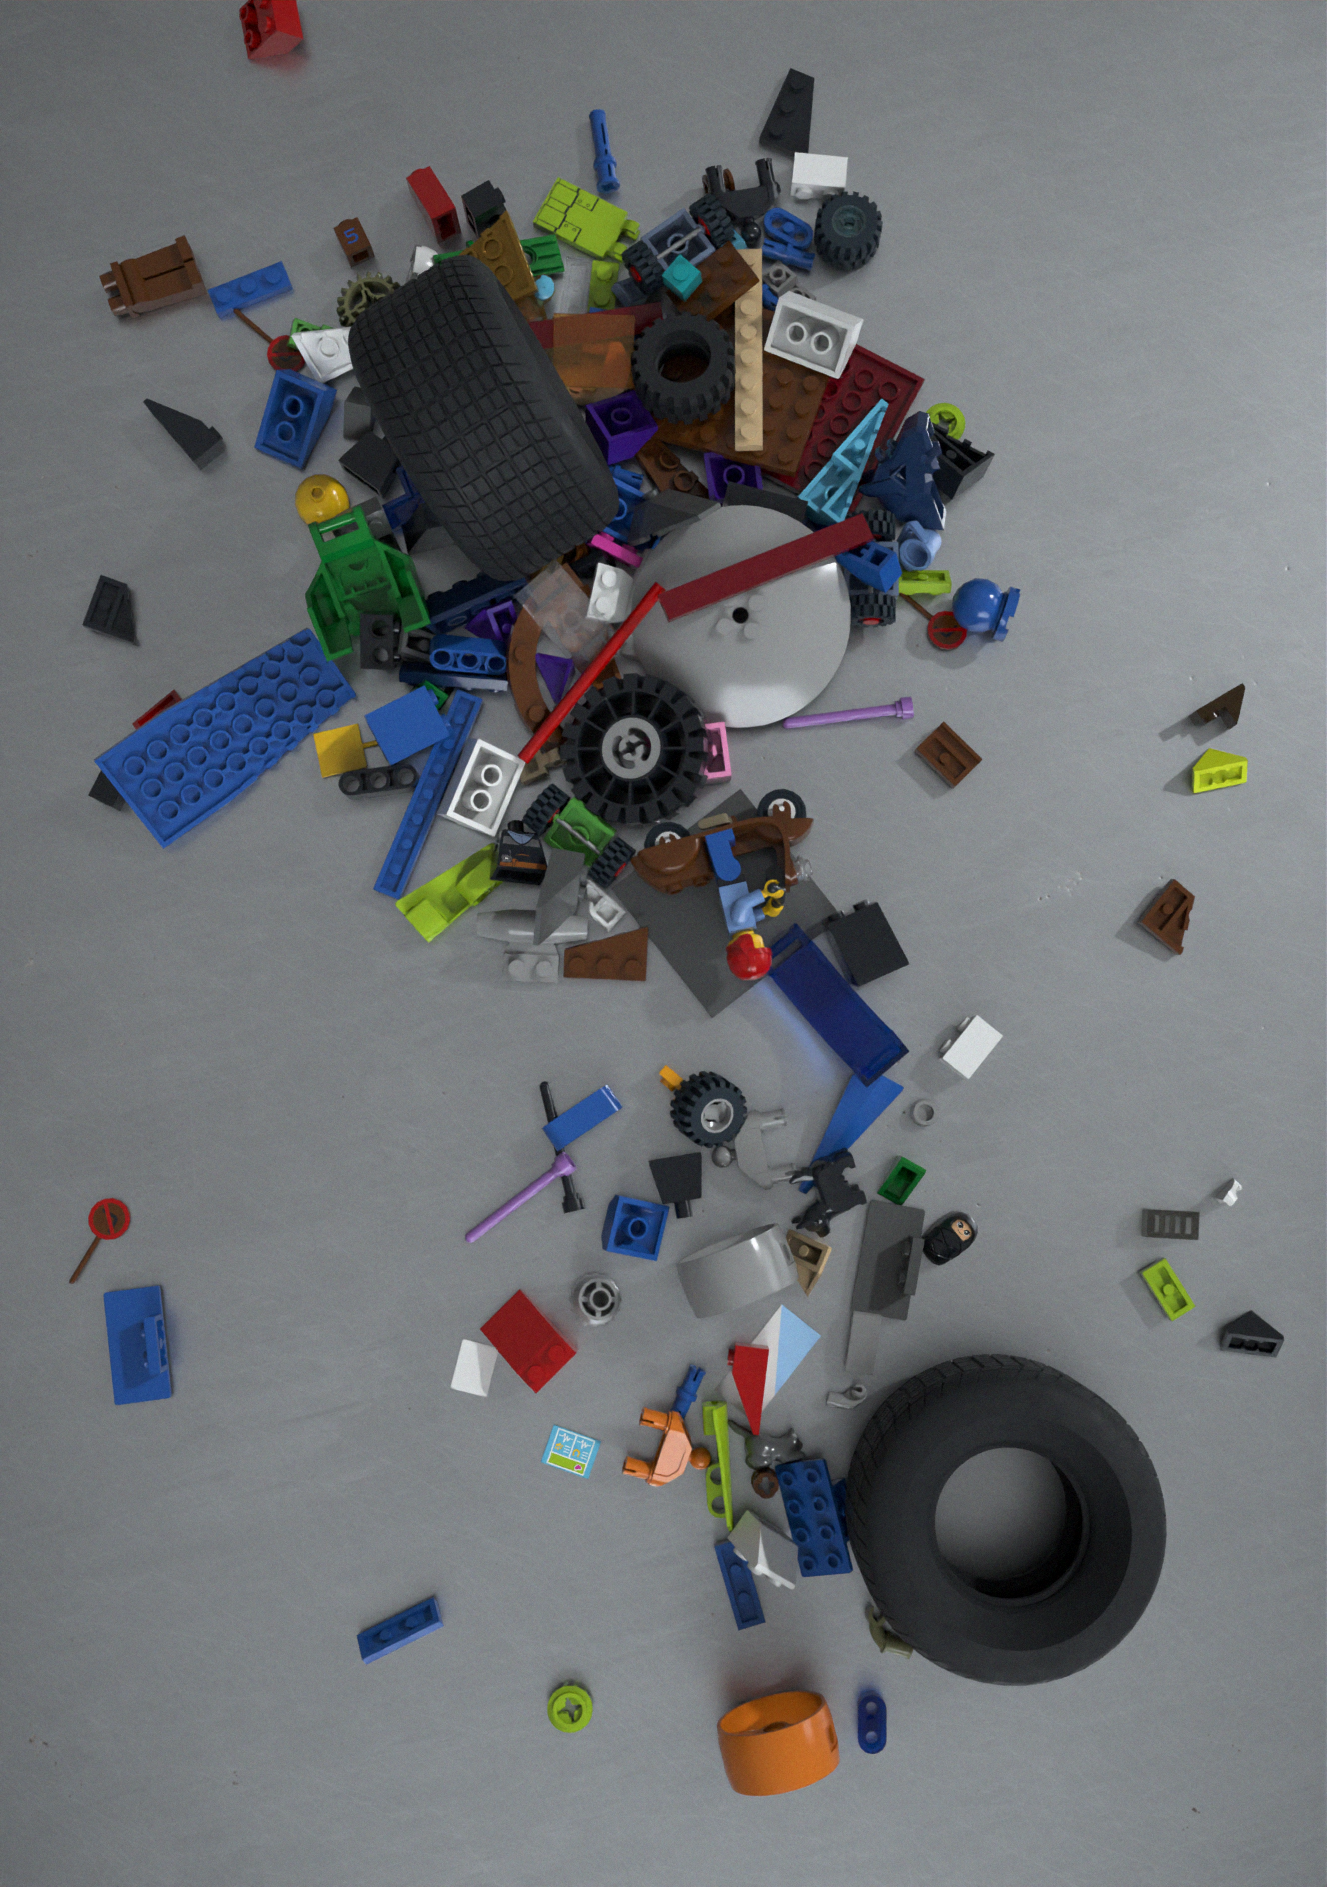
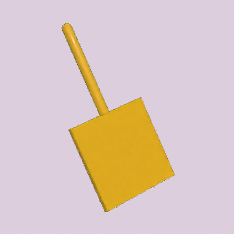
[313,724,378,778]

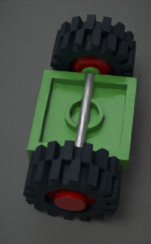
[522,783,636,889]

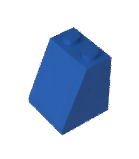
[364,685,452,766]

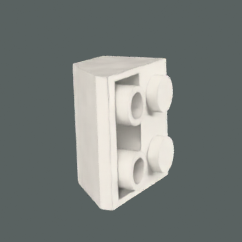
[727,1510,798,1590]

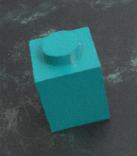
[662,254,702,302]

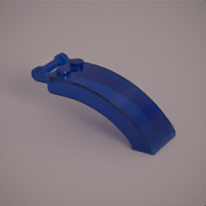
[766,923,909,1088]

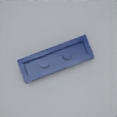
[208,261,293,318]
[714,1540,766,1631]
[357,1597,444,1665]

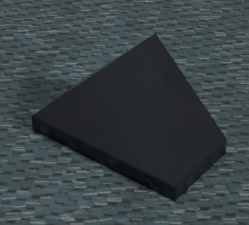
[1220,1310,1284,1358]

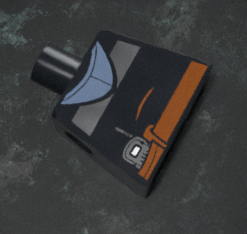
[490,820,547,886]

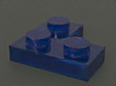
[382,466,425,532]

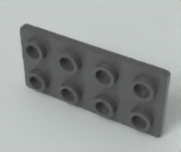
[851,1200,925,1321]

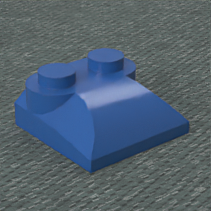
[601,1194,670,1261]

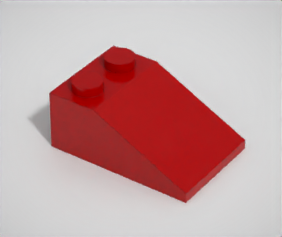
[480,1289,578,1393]

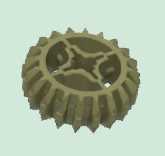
[336,271,400,327]

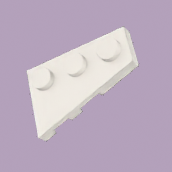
[291,327,353,383]

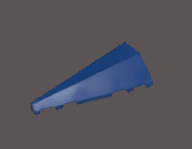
[798,1064,904,1194]

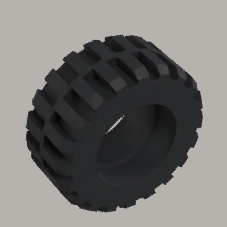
[630,312,736,424]

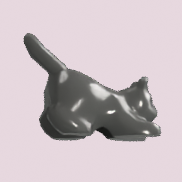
[728,1420,805,1470]

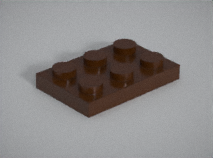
[665,241,760,322]

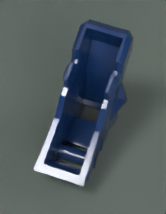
[858,411,946,530]

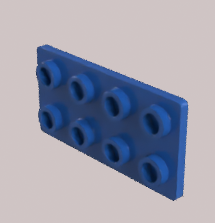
[103,1285,172,1405]
[775,1458,853,1577]

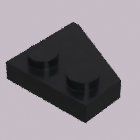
[82,575,136,645]

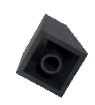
[822,899,909,987]

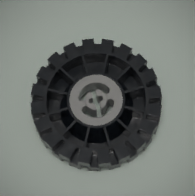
[560,673,713,827]

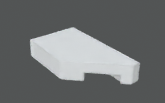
[587,877,627,932]

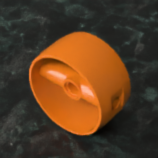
[717,1690,840,1796]

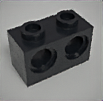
[360,611,401,670]

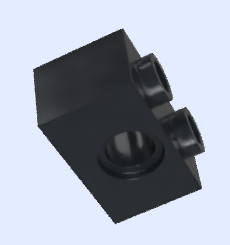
[461,180,506,239]

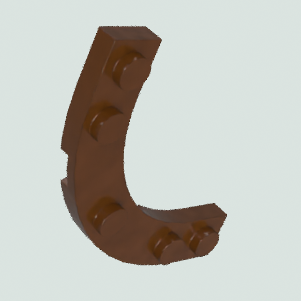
[506,562,583,753]

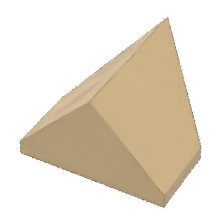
[786,1229,832,1297]

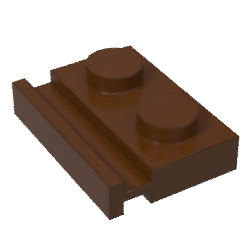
[915,721,983,789]

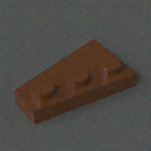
[563,925,648,981]

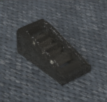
[1141,1208,1200,1240]

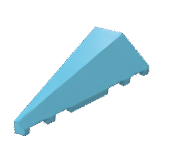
[797,399,889,526]

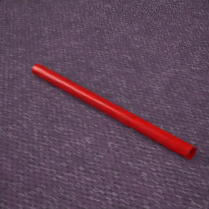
[517,582,666,764]

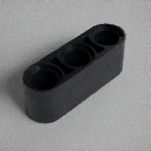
[338,764,420,800]

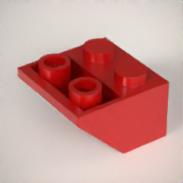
[239,0,303,60]

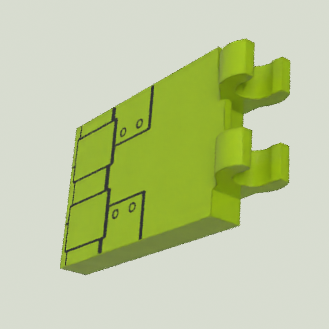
[533,177,640,264]

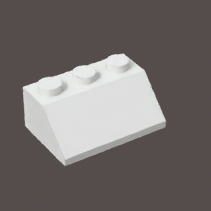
[764,291,864,379]
[437,739,526,837]

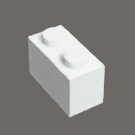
[790,152,848,201]
[939,1015,1003,1080]

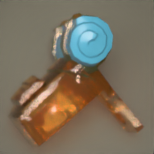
[515,274,555,321]

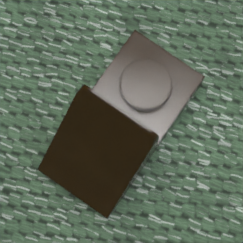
[1189,683,1245,730]

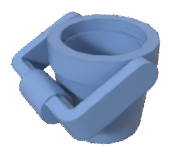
[897,520,942,572]

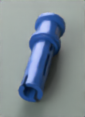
[589,109,620,194]

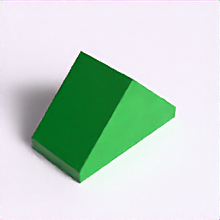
[877,1155,926,1205]

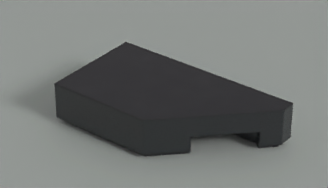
[568,549,616,578]

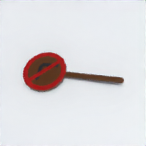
[233,309,306,372]
[899,593,967,650]
[69,1198,131,1284]

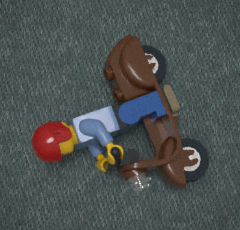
[630,789,814,981]

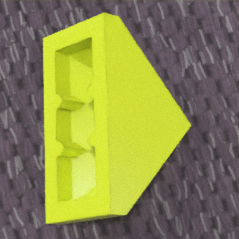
[1192,748,1248,793]

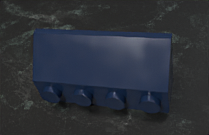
[426,571,535,635]

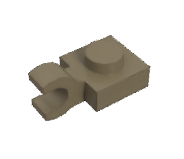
[518,748,567,786]

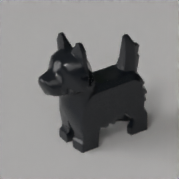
[789,1147,867,1238]

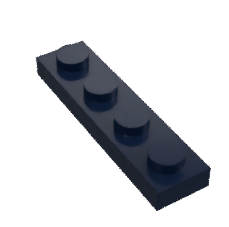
[399,661,509,693]

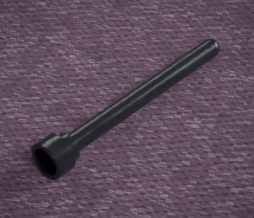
[539,1081,585,1214]

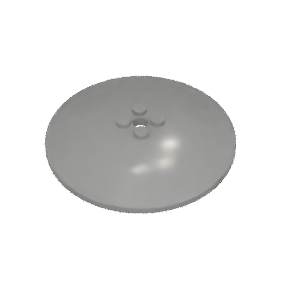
[631,505,851,728]

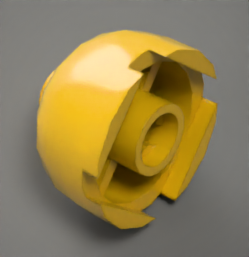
[295,474,350,525]

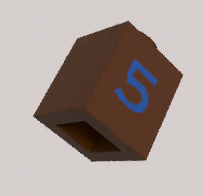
[333,217,375,268]

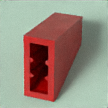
[406,166,461,244]

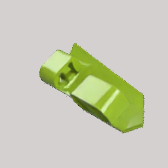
[395,843,503,943]
[702,1400,734,1533]

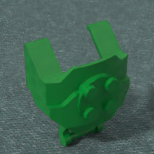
[305,505,431,662]

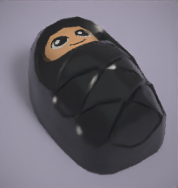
[921,1211,978,1266]

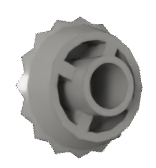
[568,1272,622,1328]

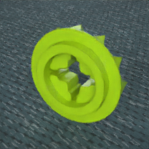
[926,403,965,440]
[547,1685,593,1733]

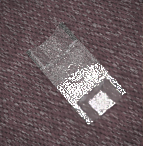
[514,559,627,674]

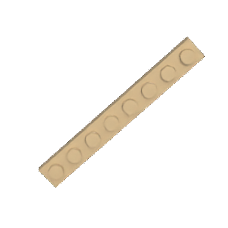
[735,249,763,451]

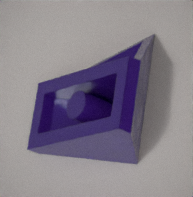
[464,598,517,646]
[535,653,576,706]

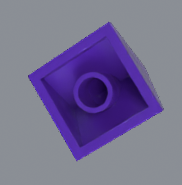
[704,452,763,507]

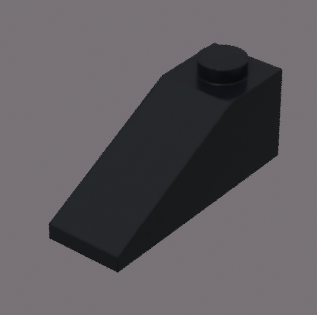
[143,399,225,470]

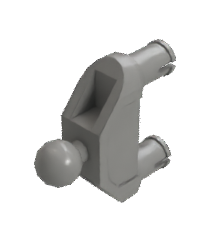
[712,1108,796,1190]

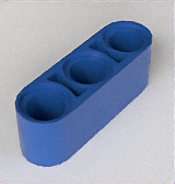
[429,634,507,675]
[542,1084,623,1151]

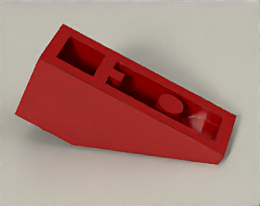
[727,1342,769,1435]

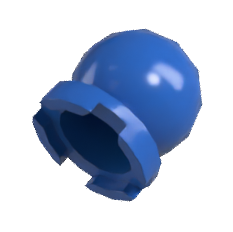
[952,578,1020,642]

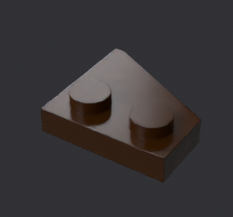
[1137,879,1195,955]

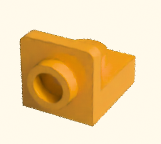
[659,1065,683,1100]

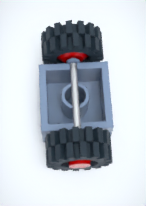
[621,193,735,296]
[841,509,899,628]

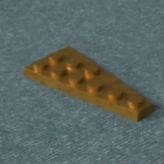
[458,210,539,302]

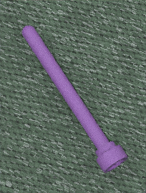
[782,696,914,729]
[465,1152,577,1243]

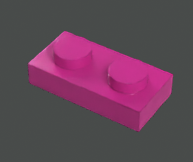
[586,532,643,569]

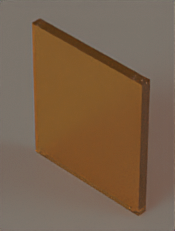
[552,313,635,389]

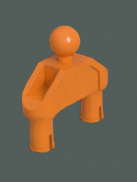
[622,1407,712,1487]

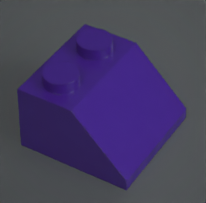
[585,390,658,465]

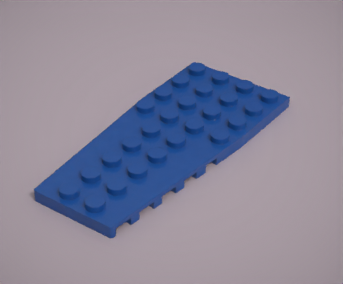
[94,628,356,849]

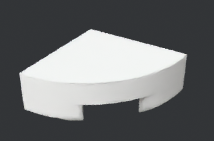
[1214,1178,1242,1206]

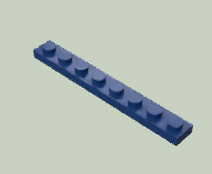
[373,689,484,900]

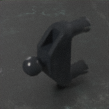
[705,158,781,244]

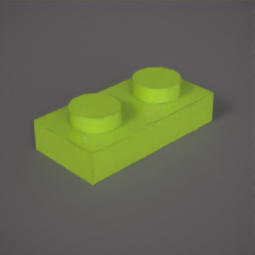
[587,260,619,313]
[899,570,952,595]
[1139,1257,1196,1321]

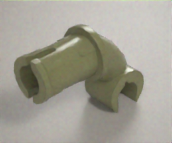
[865,1604,913,1659]

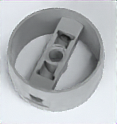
[676,1223,799,1318]

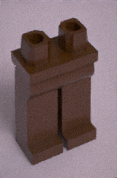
[99,235,208,319]

